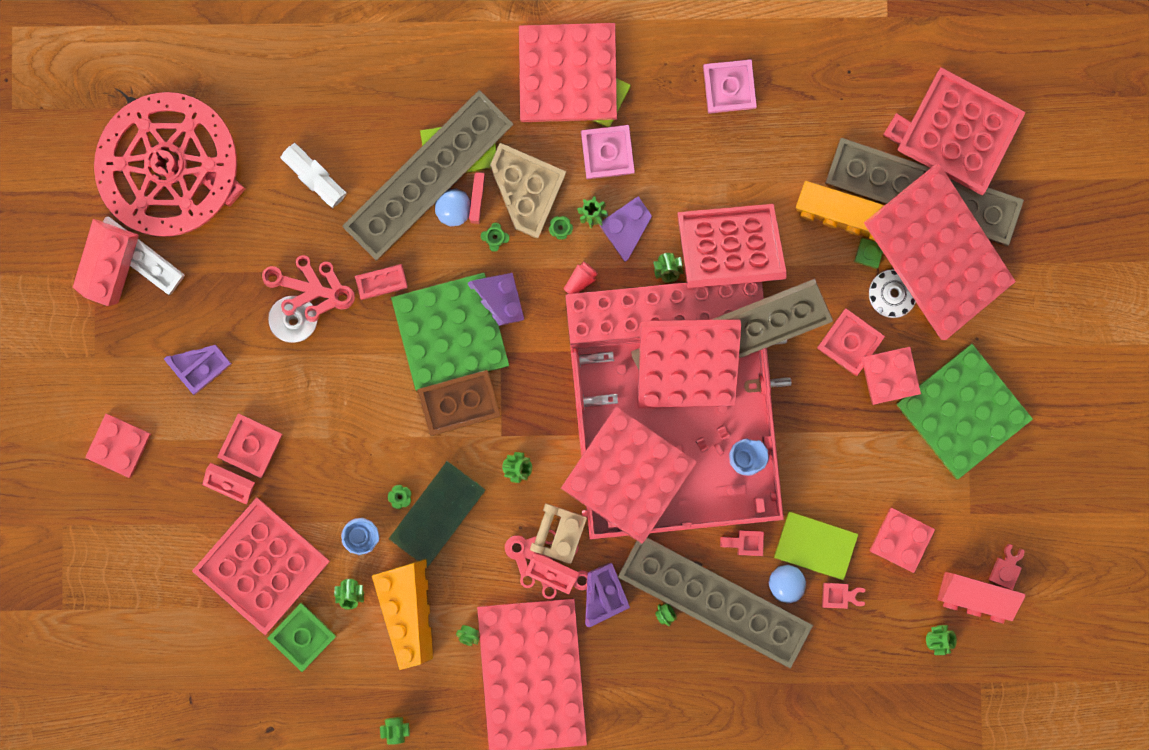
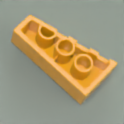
[796,181,885,241]
[372,559,433,670]

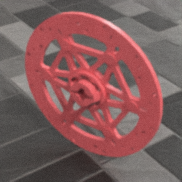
[94,92,237,237]

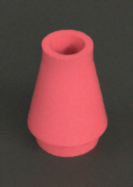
[563,261,598,294]

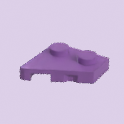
[598,196,652,262]
[468,273,524,325]
[164,345,232,395]
[585,563,630,627]

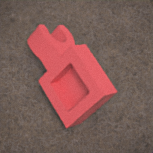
[720,530,764,556]

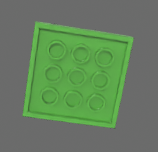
[391,273,509,391]
[896,344,1033,480]

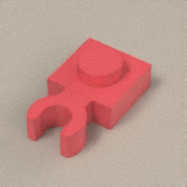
[989,544,1024,590]
[822,583,865,609]

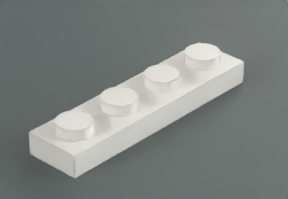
[103,217,185,295]

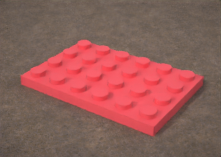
[864,164,1016,340]
[477,598,587,750]

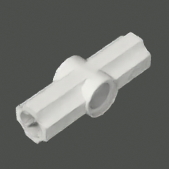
[280,143,347,208]

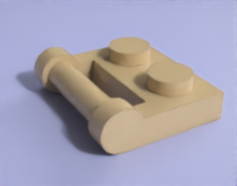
[530,503,587,564]

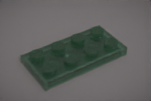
[389,461,486,568]

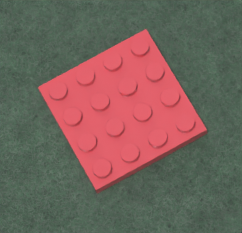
[519,23,617,122]
[897,67,1026,196]
[678,204,786,288]
[637,319,741,408]
[560,407,697,544]
[192,497,330,635]

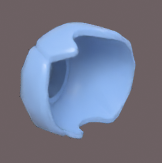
[435,188,471,227]
[729,438,769,476]
[341,518,379,555]
[769,565,806,604]

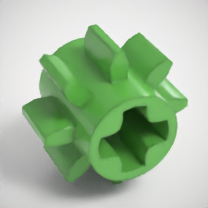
[577,196,608,228]
[653,253,684,283]
[502,452,532,483]
[334,579,364,609]
[926,625,957,655]
[380,717,410,744]

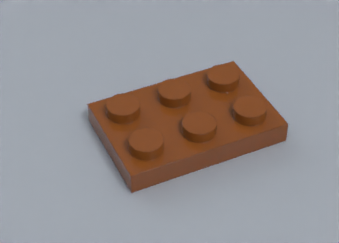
[417,370,501,436]

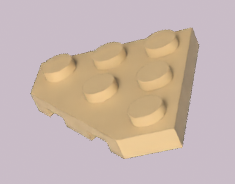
[490,143,566,239]

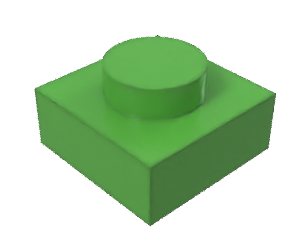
[854,238,883,269]

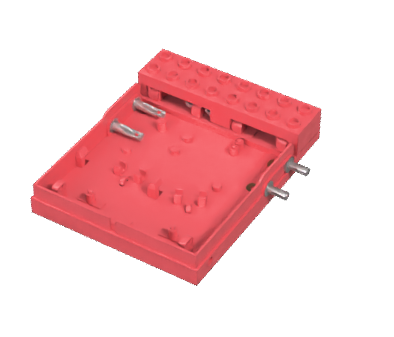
[566,281,792,539]

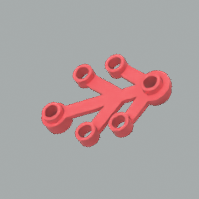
[262,255,355,322]
[505,530,588,599]

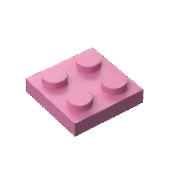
[703,60,757,114]
[581,125,635,179]

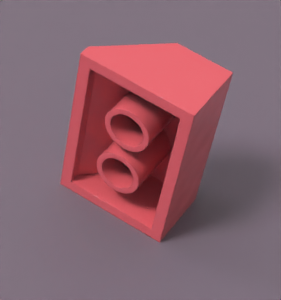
[73,219,139,306]
[937,572,1025,624]

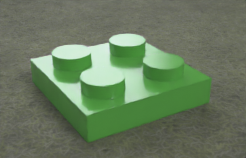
[267,603,337,672]

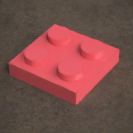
[817,308,885,376]
[862,347,921,405]
[217,413,283,478]
[85,414,151,478]
[869,508,935,573]

